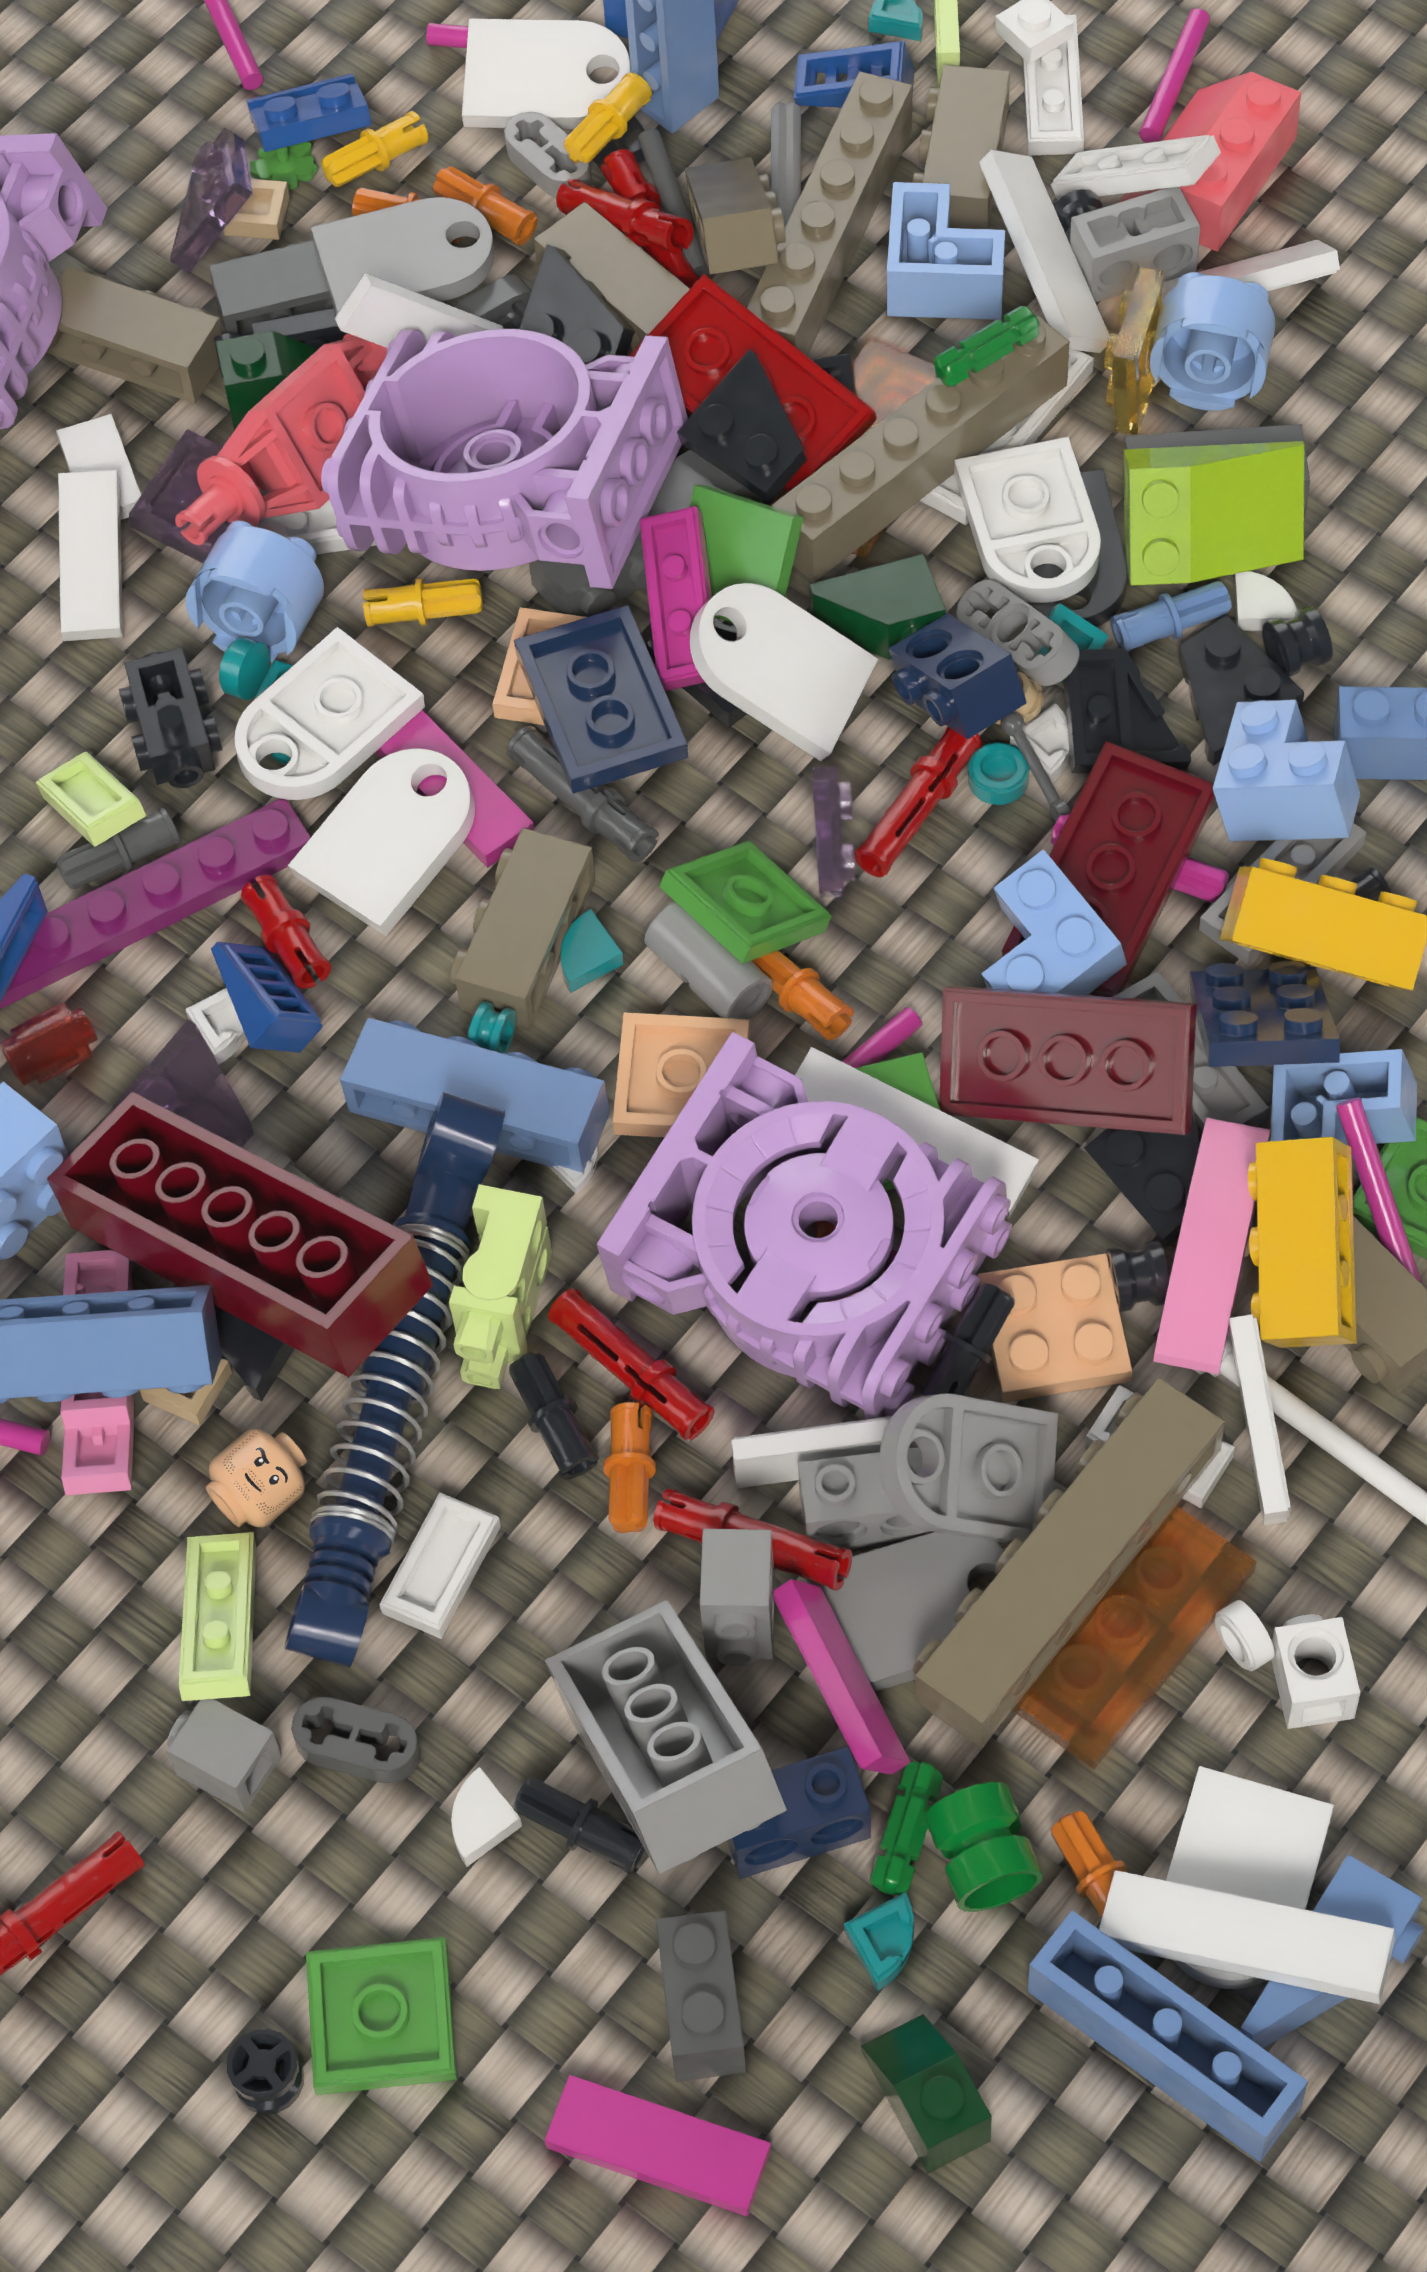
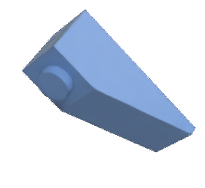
[1240,1854,1425,2048]

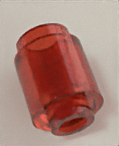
[0,1002,98,1087]

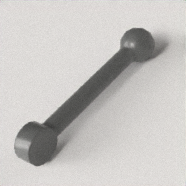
[1001,712,1071,822]

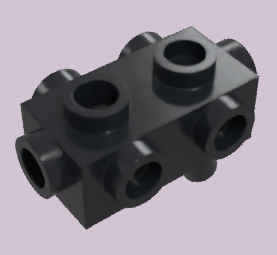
[119,648,223,788]

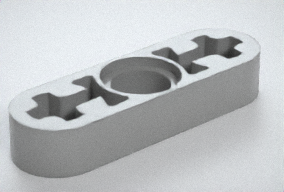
[956,580,1079,686]

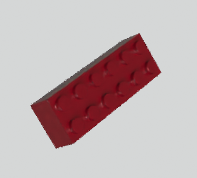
[47,1092,433,1378]

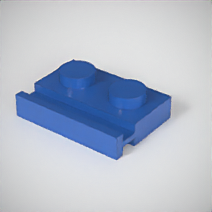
[246,73,372,152]

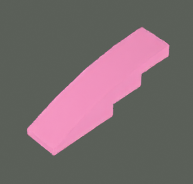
[1153,1118,1270,1375]
[60,1250,134,1496]

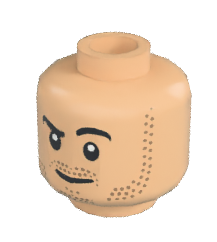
[206,1429,307,1527]

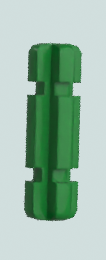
[933,306,1040,387]
[870,1762,943,1895]

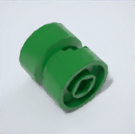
[925,1782,1043,1912]

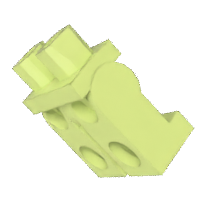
[449,1184,552,1389]

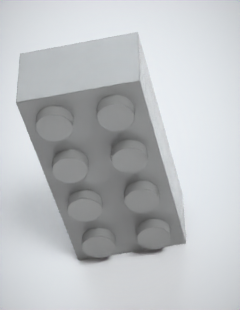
[545,1600,787,1874]

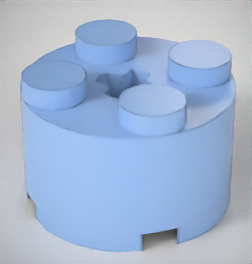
[1149,272,1276,411]
[186,521,324,662]

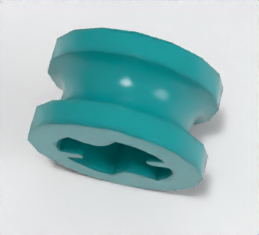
[467,1001,517,1054]

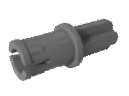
[57,807,180,889]

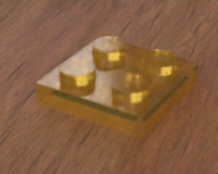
[1104,267,1165,435]

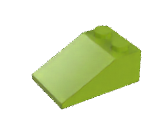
[1124,441,1304,586]

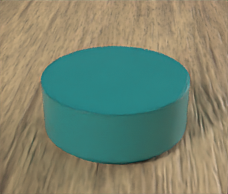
[219,637,270,700]
[968,742,1029,805]

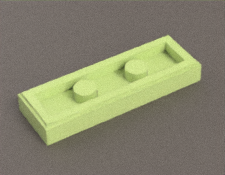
[179,1532,257,1701]

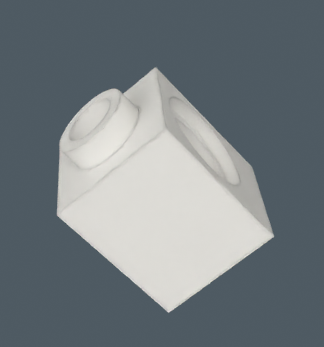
[1271,1614,1360,1729]

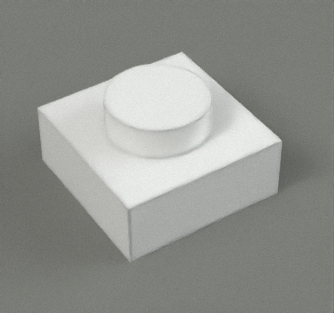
[995,0,1073,64]

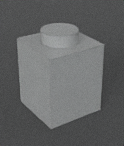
[166,1699,282,1813]

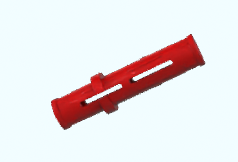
[601,149,698,289]
[556,179,694,254]
[854,727,982,878]
[548,1288,715,1441]
[653,1488,852,1591]
[0,1831,145,1976]

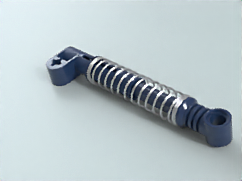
[284,1092,505,1668]

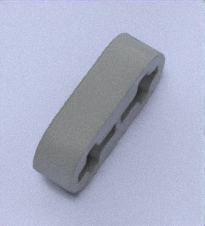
[504,112,592,199]

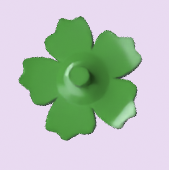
[249,142,318,190]

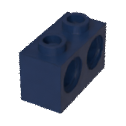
[889,613,1027,740]
[727,1746,871,1879]

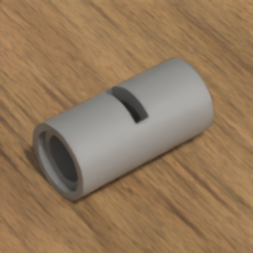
[644,902,773,1019]

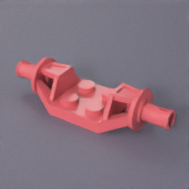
[175,333,388,545]

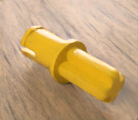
[563,72,652,164]
[321,111,429,187]
[363,578,483,627]

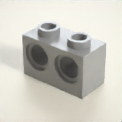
[1070,187,1200,303]
[798,1447,934,1551]
[700,1529,775,1666]

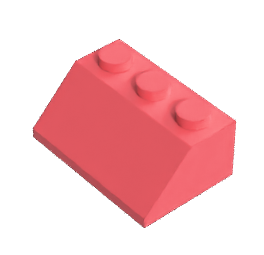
[1118,72,1301,252]

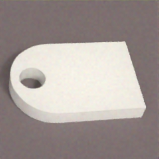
[462,19,631,129]
[954,437,1101,603]
[690,583,878,761]
[235,627,425,800]
[288,749,475,936]
[1166,1766,1334,1989]

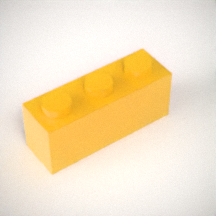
[1219,858,1427,991]
[1248,1137,1357,1348]

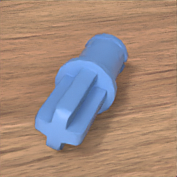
[1110,581,1232,652]

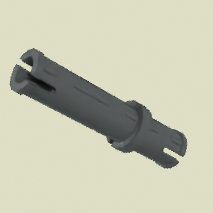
[506,726,659,862]

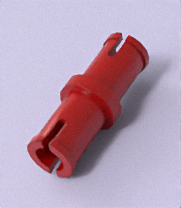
[240,875,331,989]

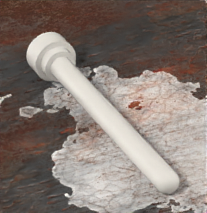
[1194,1333,1427,1525]

